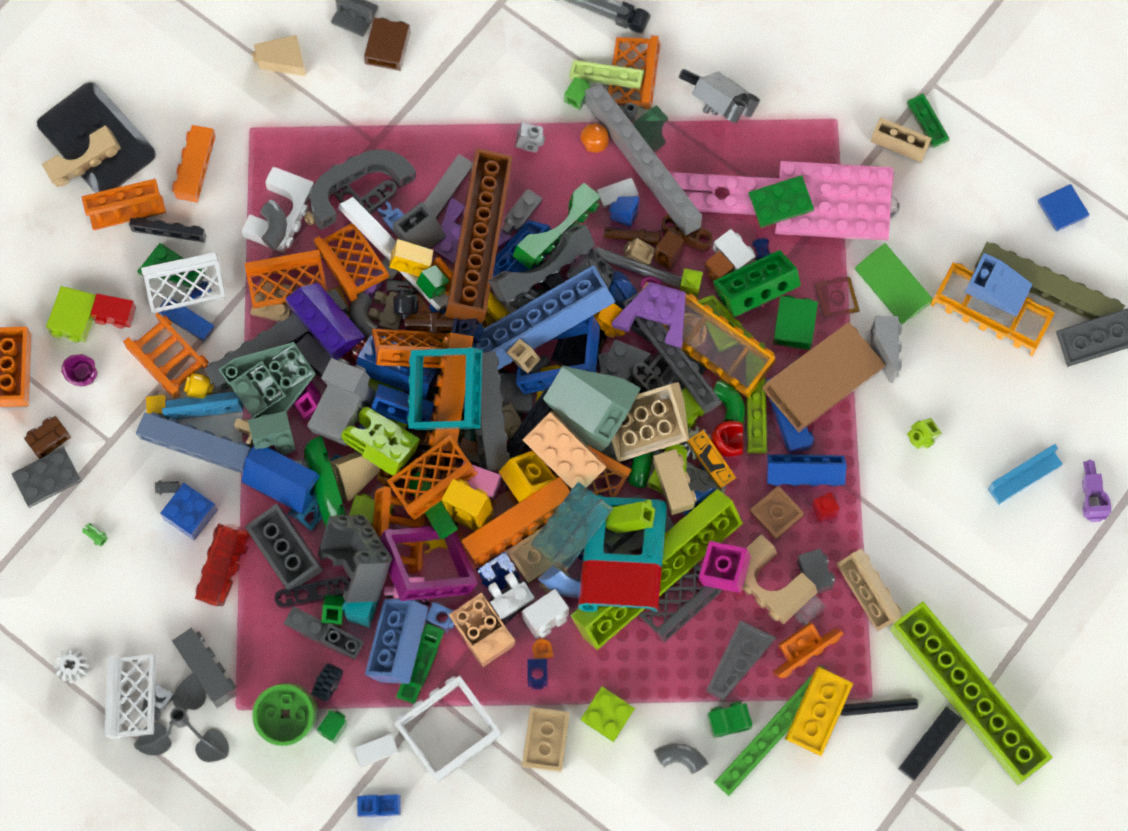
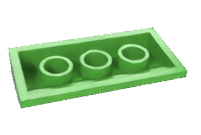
[854,243,933,325]

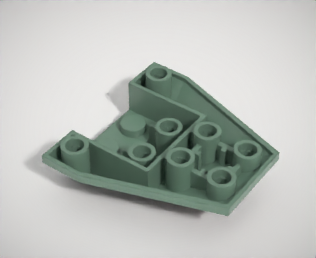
[218,342,315,419]
[543,366,640,453]

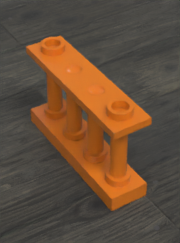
[81,178,166,231]
[123,312,209,399]
[373,486,425,574]

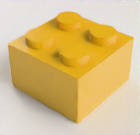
[499,451,556,503]

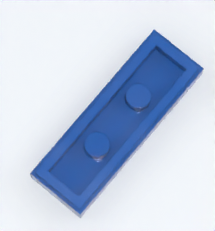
[158,296,215,342]

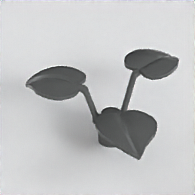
[134,674,229,762]

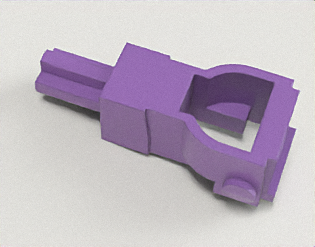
[1082,460,1112,522]

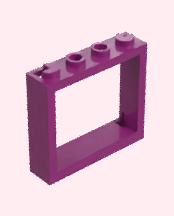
[380,526,477,601]

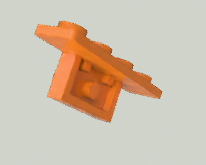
[772,622,844,678]

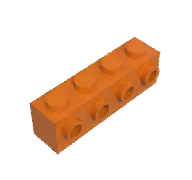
[172,125,216,203]

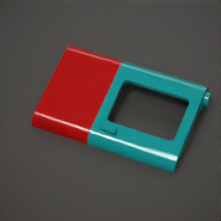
[578,495,667,612]

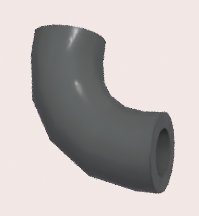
[260,199,287,251]
[349,292,379,341]
[654,743,709,774]

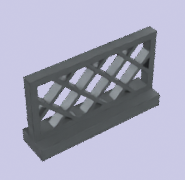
[638,564,722,643]

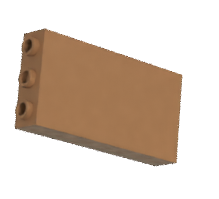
[762,322,886,432]

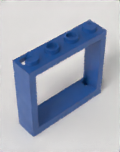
[516,315,600,394]

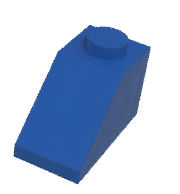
[609,196,640,228]

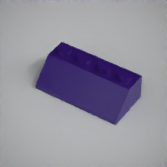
[285,283,365,360]

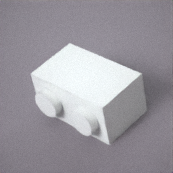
[713,229,755,271]

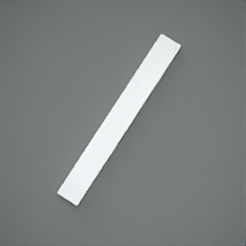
[338,197,448,312]

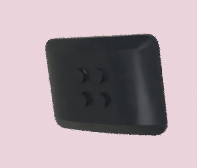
[37,82,156,193]

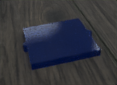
[476,551,520,596]

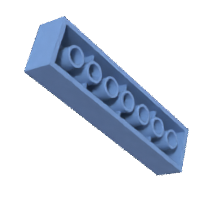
[472,265,615,370]

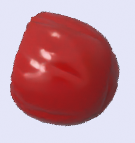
[711,421,744,457]

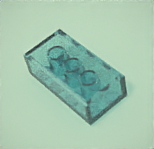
[530,482,614,572]

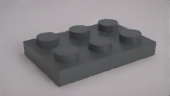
[11,447,81,508]

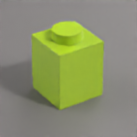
[680,268,703,297]

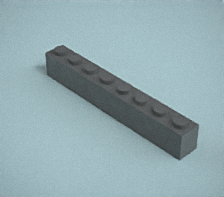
[205,289,349,393]

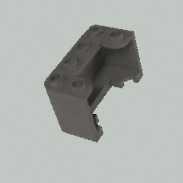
[318,515,392,603]

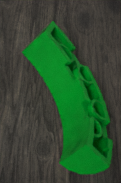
[304,435,346,528]

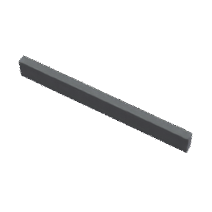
[622,293,722,414]

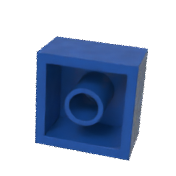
[160,483,218,541]

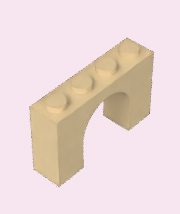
[742,534,818,624]

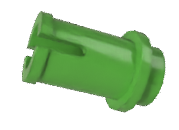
[82,523,108,546]

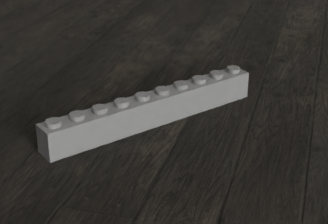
[585,83,702,236]

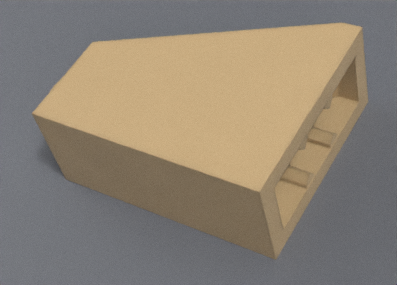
[252,35,306,76]
[330,451,380,501]

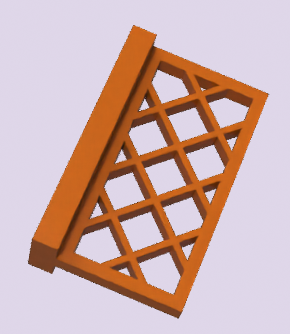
[608,36,661,110]
[313,223,390,302]
[244,250,327,309]
[372,329,447,368]
[387,435,478,520]
[546,444,632,508]

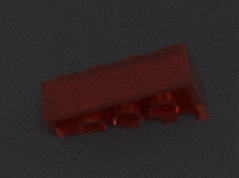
[195,523,252,606]

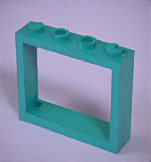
[407,348,482,430]

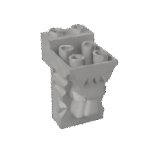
[307,358,375,446]

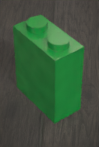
[773,295,818,350]

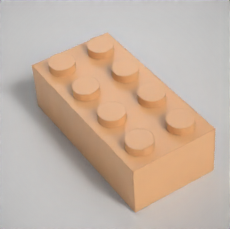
[523,410,607,495]

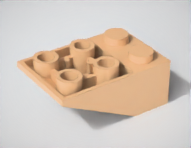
[449,593,515,668]

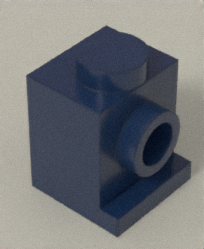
[452,318,483,343]

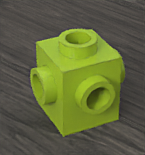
[907,418,942,449]

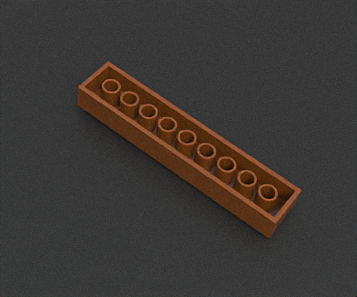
[445,148,513,324]

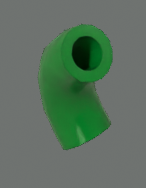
[714,379,745,423]
[628,452,653,488]

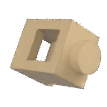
[507,339,541,373]

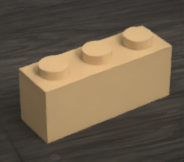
[870,117,932,163]
[653,449,697,515]

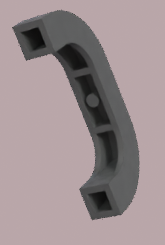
[310,149,416,230]

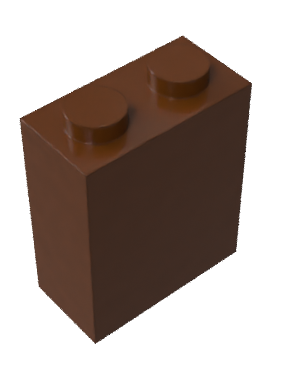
[364,18,411,71]

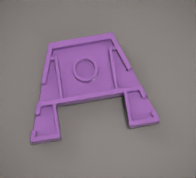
[434,198,511,265]
[612,282,686,348]

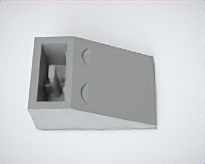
[870,315,902,383]

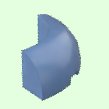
[538,566,581,598]

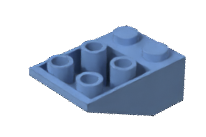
[965,253,1032,317]

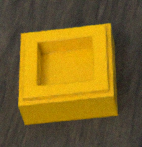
[146,395,166,415]

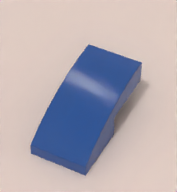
[357,794,401,817]

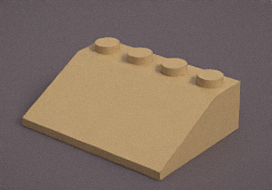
[611,382,689,462]

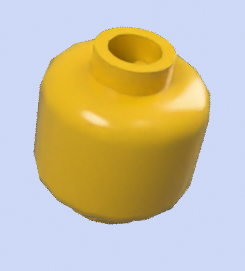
[184,373,213,398]

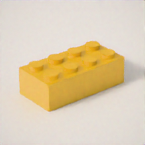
[442,479,495,531]

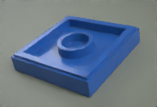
[1038,184,1090,232]

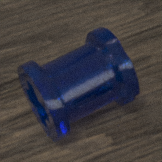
[752,238,772,261]

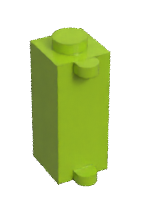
[606,500,655,534]

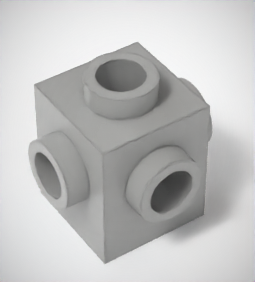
[515,122,545,153]

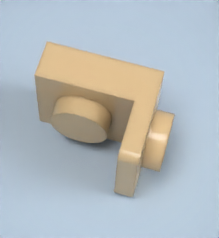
[623,238,656,265]

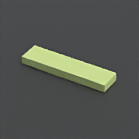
[569,60,645,89]

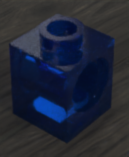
[527,659,548,690]

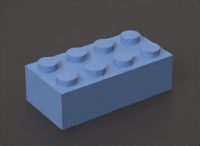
[365,599,428,684]

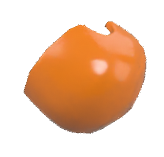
[580,123,609,153]

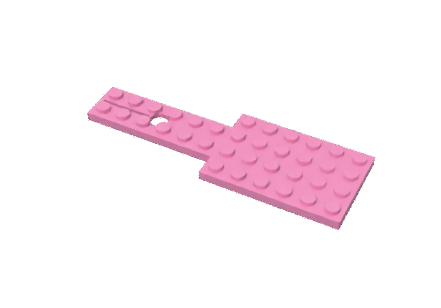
[669,161,893,241]

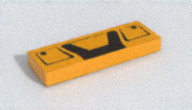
[687,430,736,489]

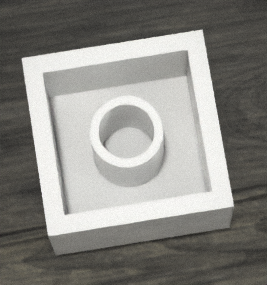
[522,589,569,639]

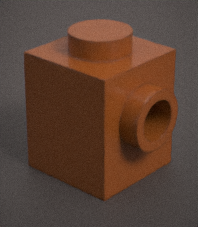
[704,251,734,281]

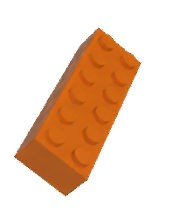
[461,477,573,570]

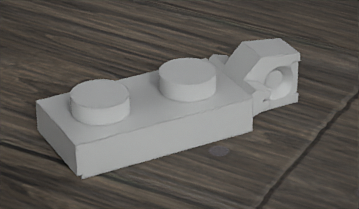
[502,188,543,235]

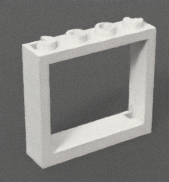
[394,675,502,783]

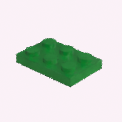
[748,175,814,228]

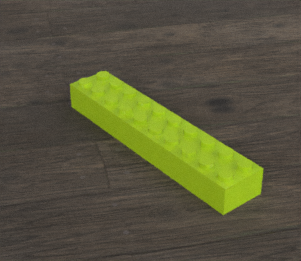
[570,489,743,650]
[890,601,1053,786]

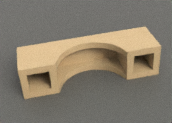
[42,126,121,187]

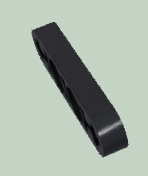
[274,577,350,609]

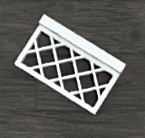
[141,252,226,314]
[104,654,156,739]

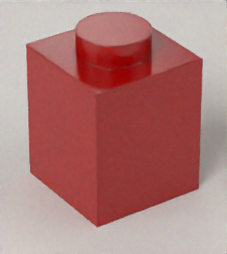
[812,492,840,523]

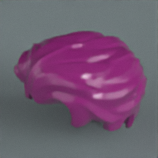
[61,354,98,387]

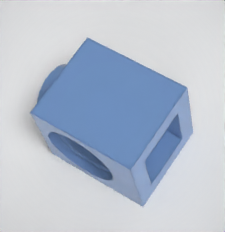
[425,602,455,633]

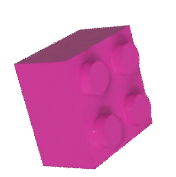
[699,541,751,593]

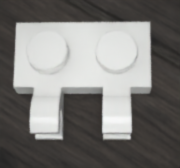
[488,572,535,620]

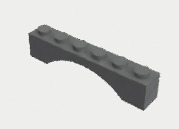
[488,224,595,303]

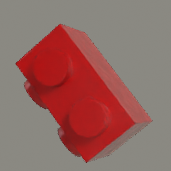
[91,293,136,329]

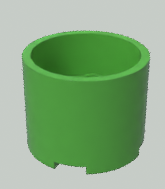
[252,683,318,746]

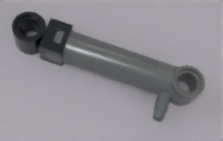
[558,0,651,34]

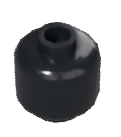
[393,291,418,319]

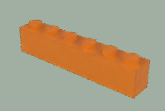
[428,333,474,452]

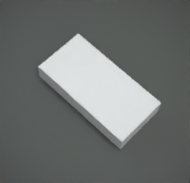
[597,178,638,208]
[354,733,399,768]

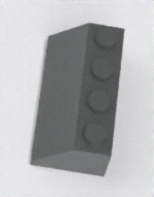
[245,504,324,590]

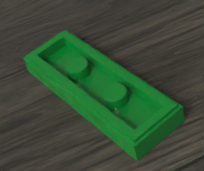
[907,93,950,148]

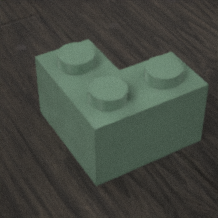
[248,411,296,454]

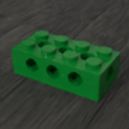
[713,250,801,317]

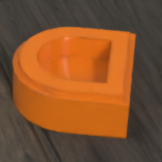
[532,638,554,661]

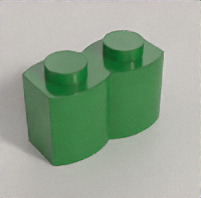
[707,701,753,739]

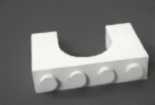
[242,167,314,253]

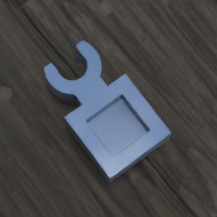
[378,202,404,231]

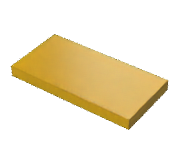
[785,666,854,757]

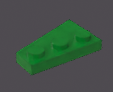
[137,243,206,289]

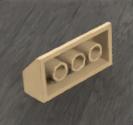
[836,548,903,631]

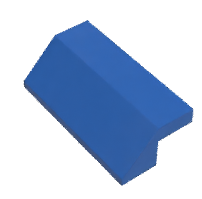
[241,446,319,515]

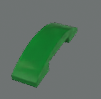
[396,623,445,704]

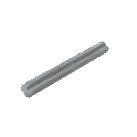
[595,247,682,287]

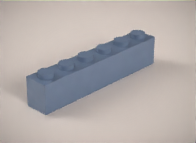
[136,412,251,474]

